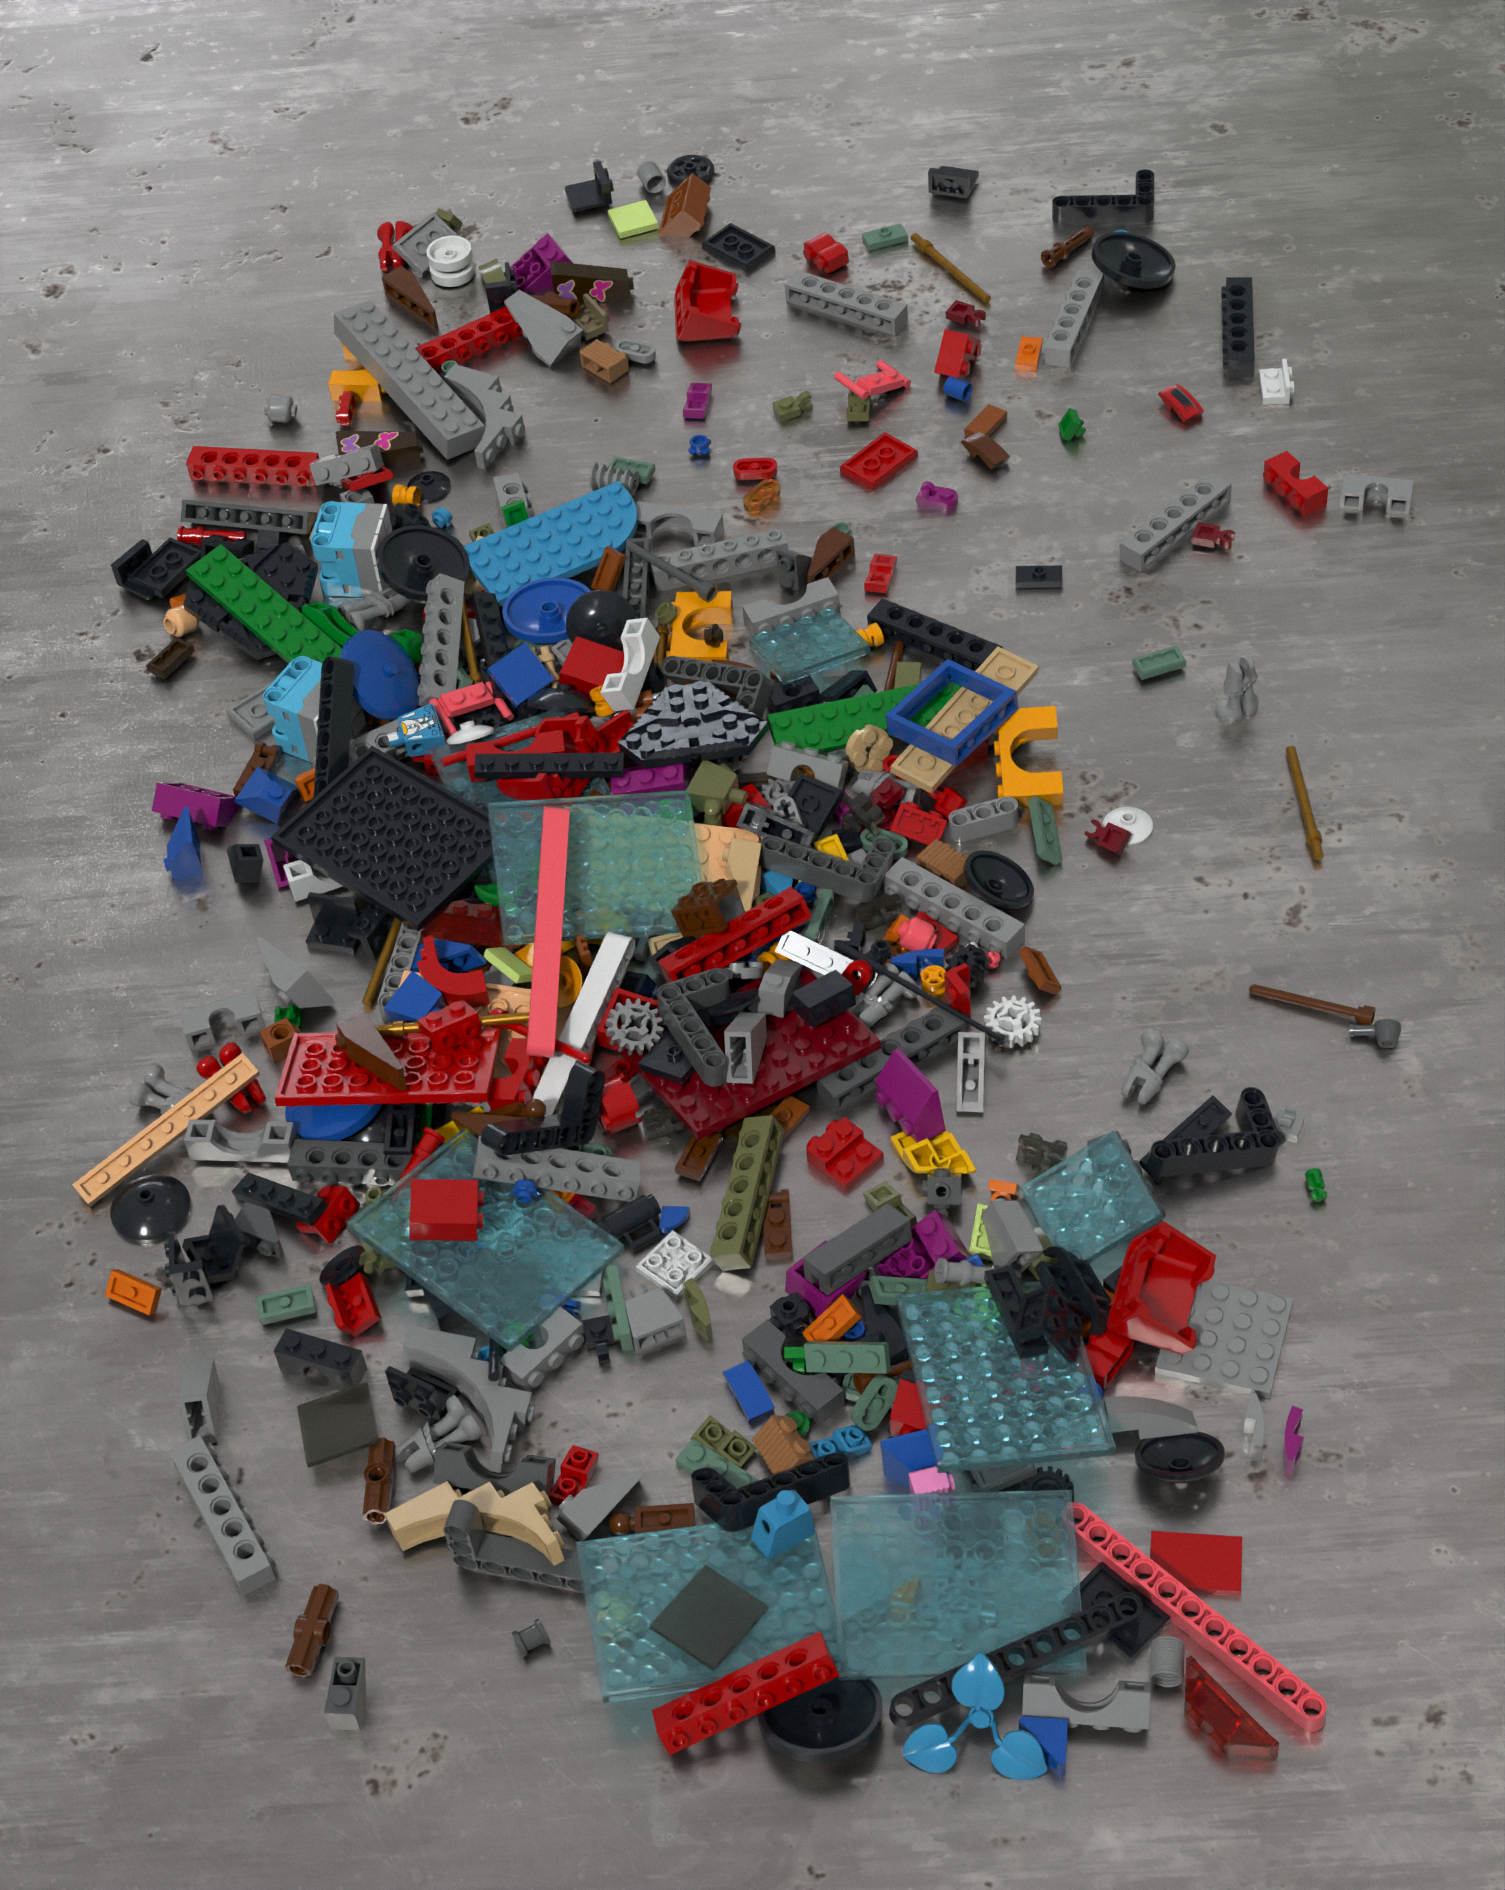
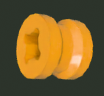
[921,965,946,998]

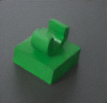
[1058,408,1086,441]
[501,500,529,528]
[274,1005,302,1033]
[784,1347,806,1375]

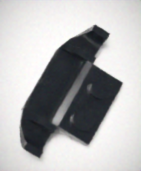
[1034,1246,1112,1337]

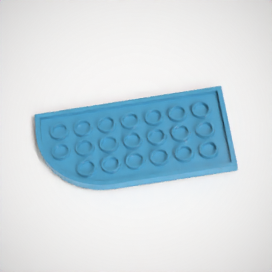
[463,481,638,608]

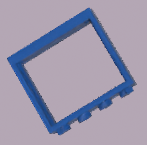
[885,659,1019,767]

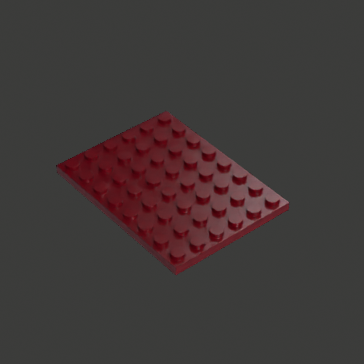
[621,961,881,1140]

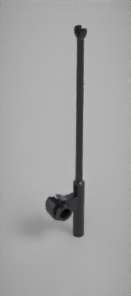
[834,939,1006,1045]

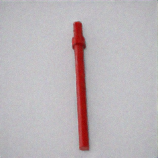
[440,712,579,767]

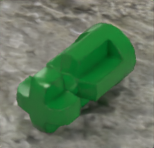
[1305,1168,1327,1203]

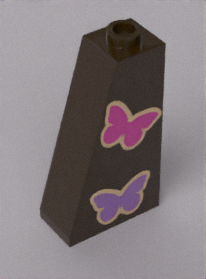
[550,261,634,305]
[336,431,424,468]

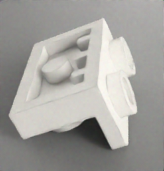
[1259,359,1294,405]

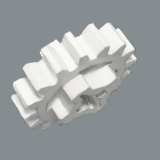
[984,995,1041,1048]

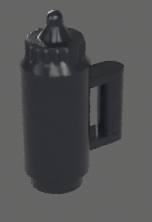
[590,1194,662,1252]

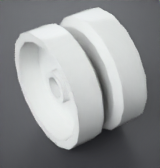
[426,235,475,287]

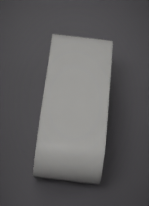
[948,796,1019,843]

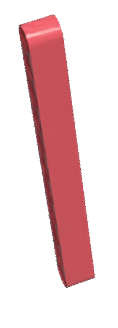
[526,807,570,1058]
[1062,1502,1327,1732]

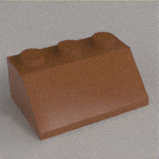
[658,173,711,237]

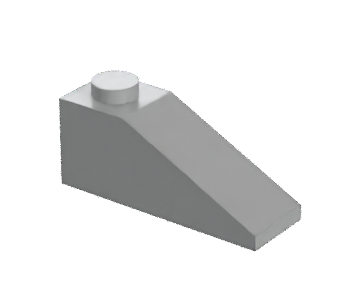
[758,959,802,1018]
[956,1032,986,1113]
[556,1469,645,1543]

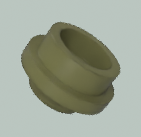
[655,602,677,625]

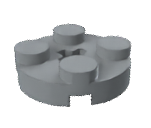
[722,960,763,979]

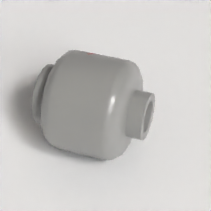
[264,394,297,424]

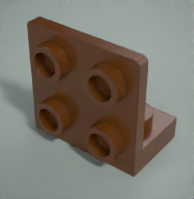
[671,878,737,937]

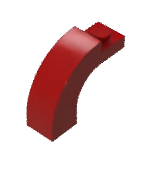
[416,935,490,1008]

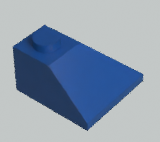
[235,766,299,824]
[164,807,203,880]
[880,1426,948,1488]

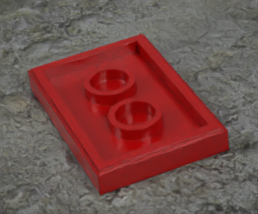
[840,432,918,491]
[340,466,394,492]
[1149,1531,1242,1596]

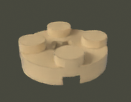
[846,724,893,772]

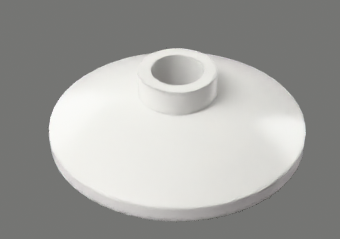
[447,721,494,744]
[1103,807,1153,846]

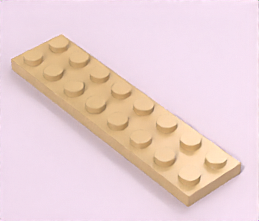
[890,647,1039,794]

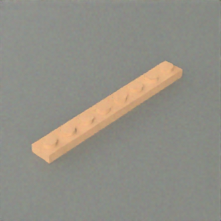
[72,1053,260,1207]

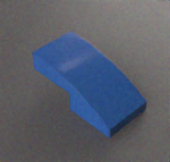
[890,949,945,980]
[722,1360,775,1422]

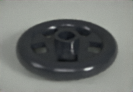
[667,154,714,185]

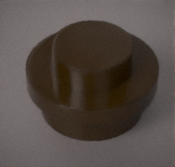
[704,624,724,648]

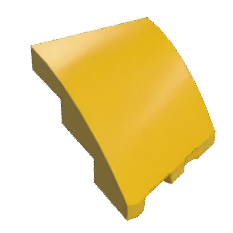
[890,1128,976,1174]

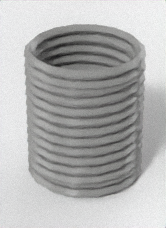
[637,161,666,193]
[1150,1636,1185,1687]

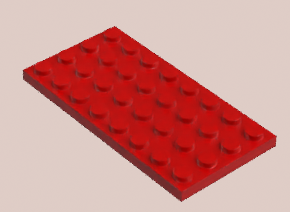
[274,1028,502,1107]

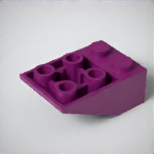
[504,233,573,295]
[873,1210,970,1279]

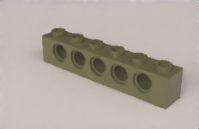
[710,1115,785,1271]

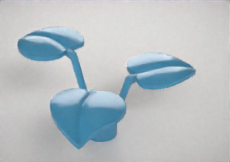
[903,1652,1048,1780]

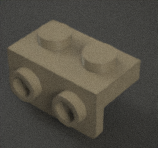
[570,293,609,340]

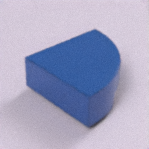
[659,1206,690,1234]

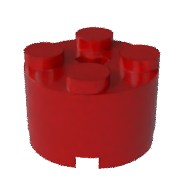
[597,1073,642,1135]

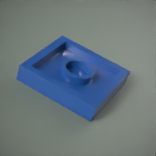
[487,643,554,708]

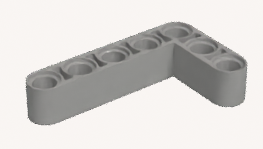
[378,915,477,1024]

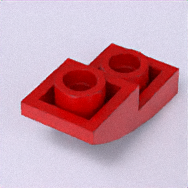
[549,1445,599,1505]

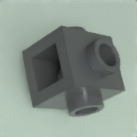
[922,1168,962,1209]

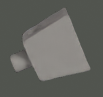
[625,1284,686,1354]

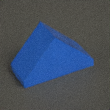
[1019,1716,1068,1778]

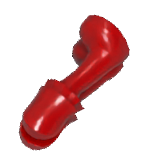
[377,221,414,273]
[196,1042,266,1114]

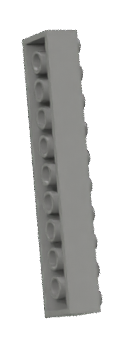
[334,300,485,460]

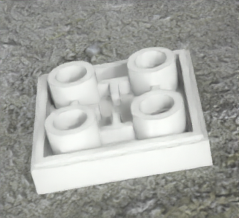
[636,1230,714,1300]

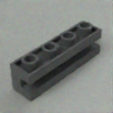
[803,1203,912,1295]

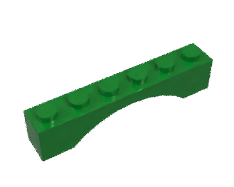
[302,601,423,664]

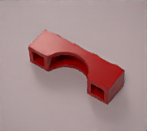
[466,730,567,782]

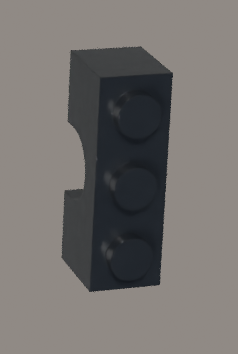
[274,1328,367,1391]

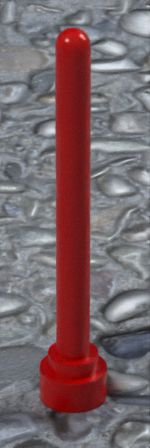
[490,1007,591,1063]

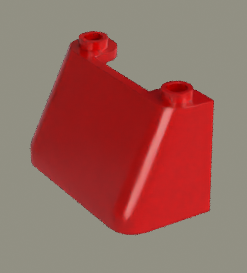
[674,260,741,343]
[496,716,606,809]
[1106,1221,1217,1355]

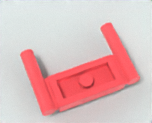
[834,360,911,400]
[429,681,514,737]

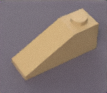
[722,838,762,913]

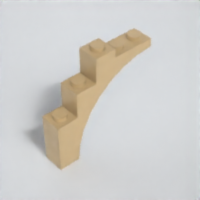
[384,1481,565,1566]

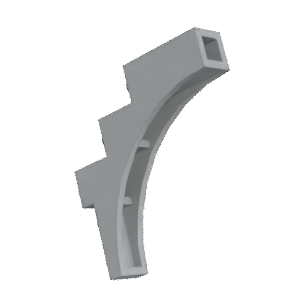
[444,364,525,470]
[402,1325,535,1473]

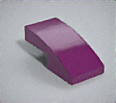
[683,383,712,419]
[1283,1405,1304,1476]

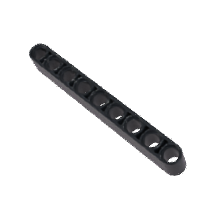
[889,1592,1143,1728]

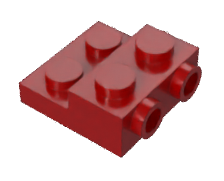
[806,1117,884,1191]

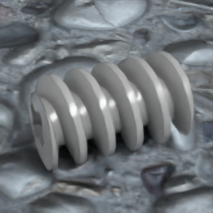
[589,463,640,496]

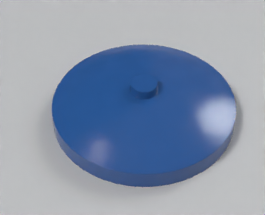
[502,578,591,644]
[340,630,420,721]
[285,1104,382,1141]

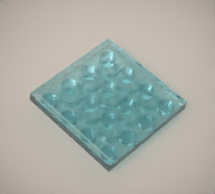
[748,609,871,685]
[1020,1130,1164,1263]

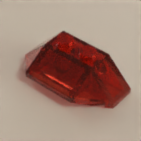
[421,900,526,949]
[1184,1655,1279,1761]

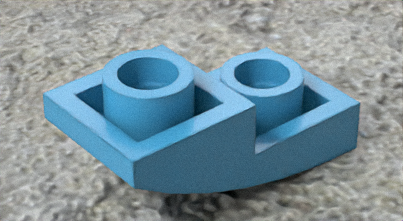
[809,1425,872,1461]

